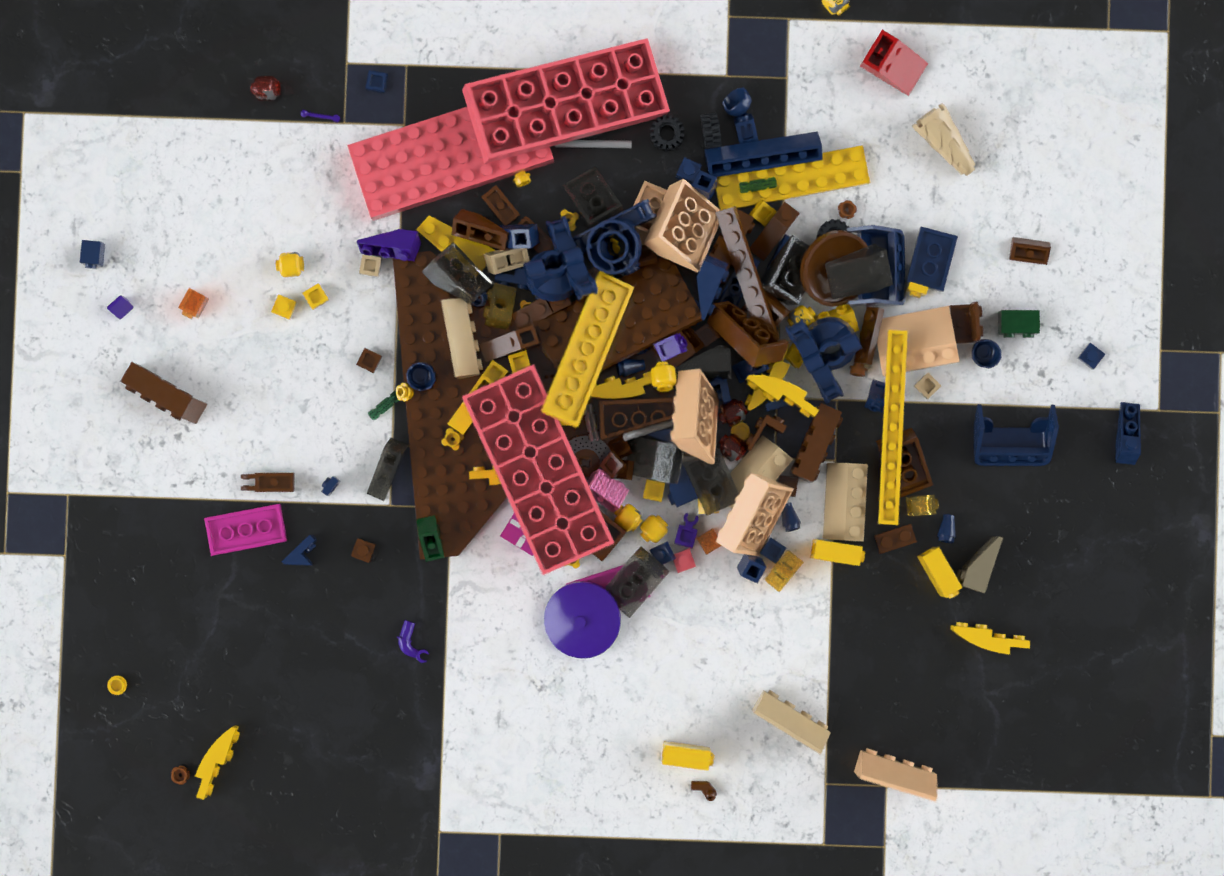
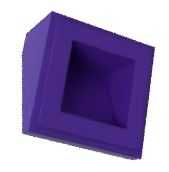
[107,295,134,319]

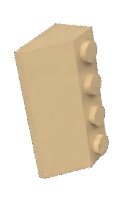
[441,298,483,379]
[713,435,793,509]
[823,463,868,542]
[752,690,831,755]

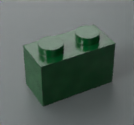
[998,310,1040,338]

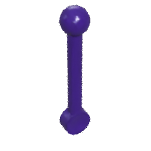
[301,110,340,123]

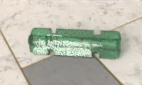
[739,177,777,193]
[368,391,399,420]

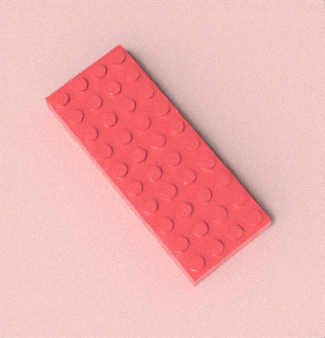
[462,38,670,164]
[347,107,554,221]
[462,365,614,575]

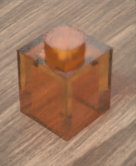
[178,288,209,319]
[696,528,722,555]

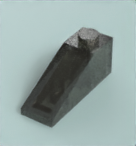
[367,437,408,501]

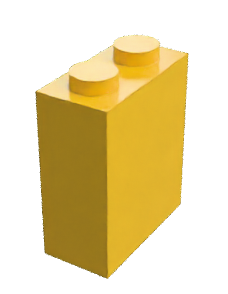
[810,539,865,566]
[917,547,962,599]
[661,741,714,771]

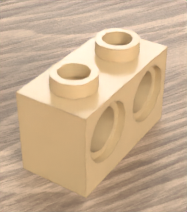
[484,248,530,275]

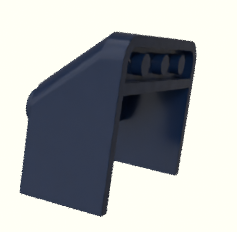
[847,225,906,306]
[974,404,1059,466]

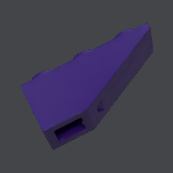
[357,229,421,261]

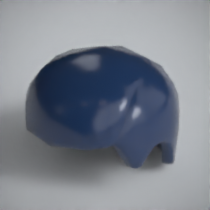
[722,87,752,116]
[971,339,1002,369]
[406,362,436,391]

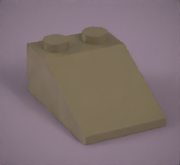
[956,536,1003,593]

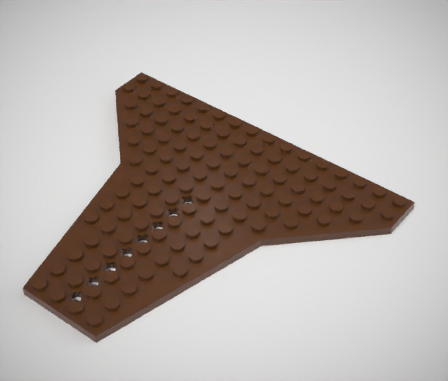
[393,251,674,559]

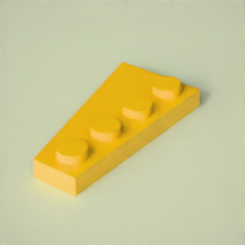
[416,216,495,281]

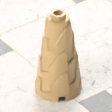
[912,103,975,176]

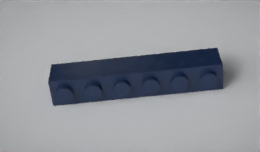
[704,131,823,177]

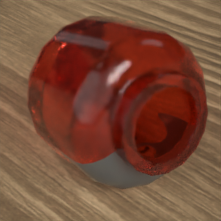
[251,76,281,101]
[718,399,748,427]
[718,433,747,462]

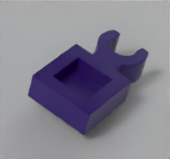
[674,513,698,549]

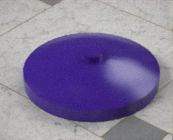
[544,581,621,658]

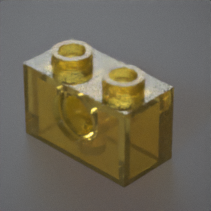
[483,283,517,330]
[906,495,939,516]
[763,550,804,592]

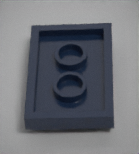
[906,226,958,292]

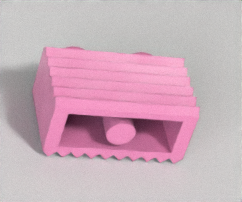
[587,469,629,512]

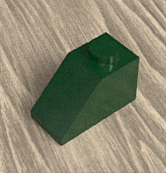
[416,515,445,562]

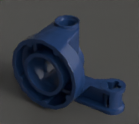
[572,199,657,276]
[523,216,598,302]
[785,317,862,404]

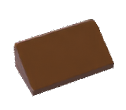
[1009,237,1051,265]

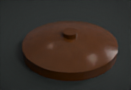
[800,230,872,307]

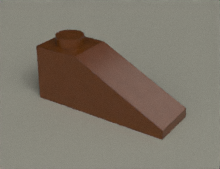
[750,202,800,261]
[451,209,509,251]

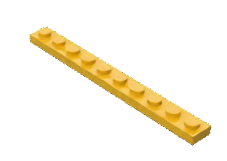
[878,330,908,525]

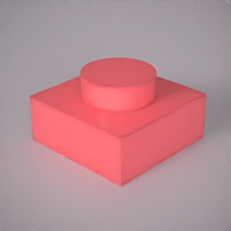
[673,548,696,573]

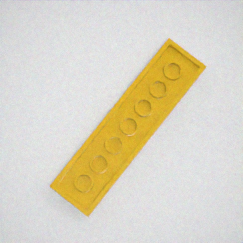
[716,145,870,210]
[541,271,634,428]

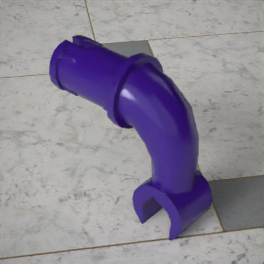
[397,620,429,663]

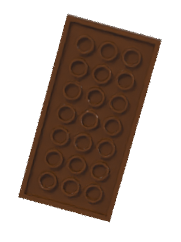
[532,257,703,372]

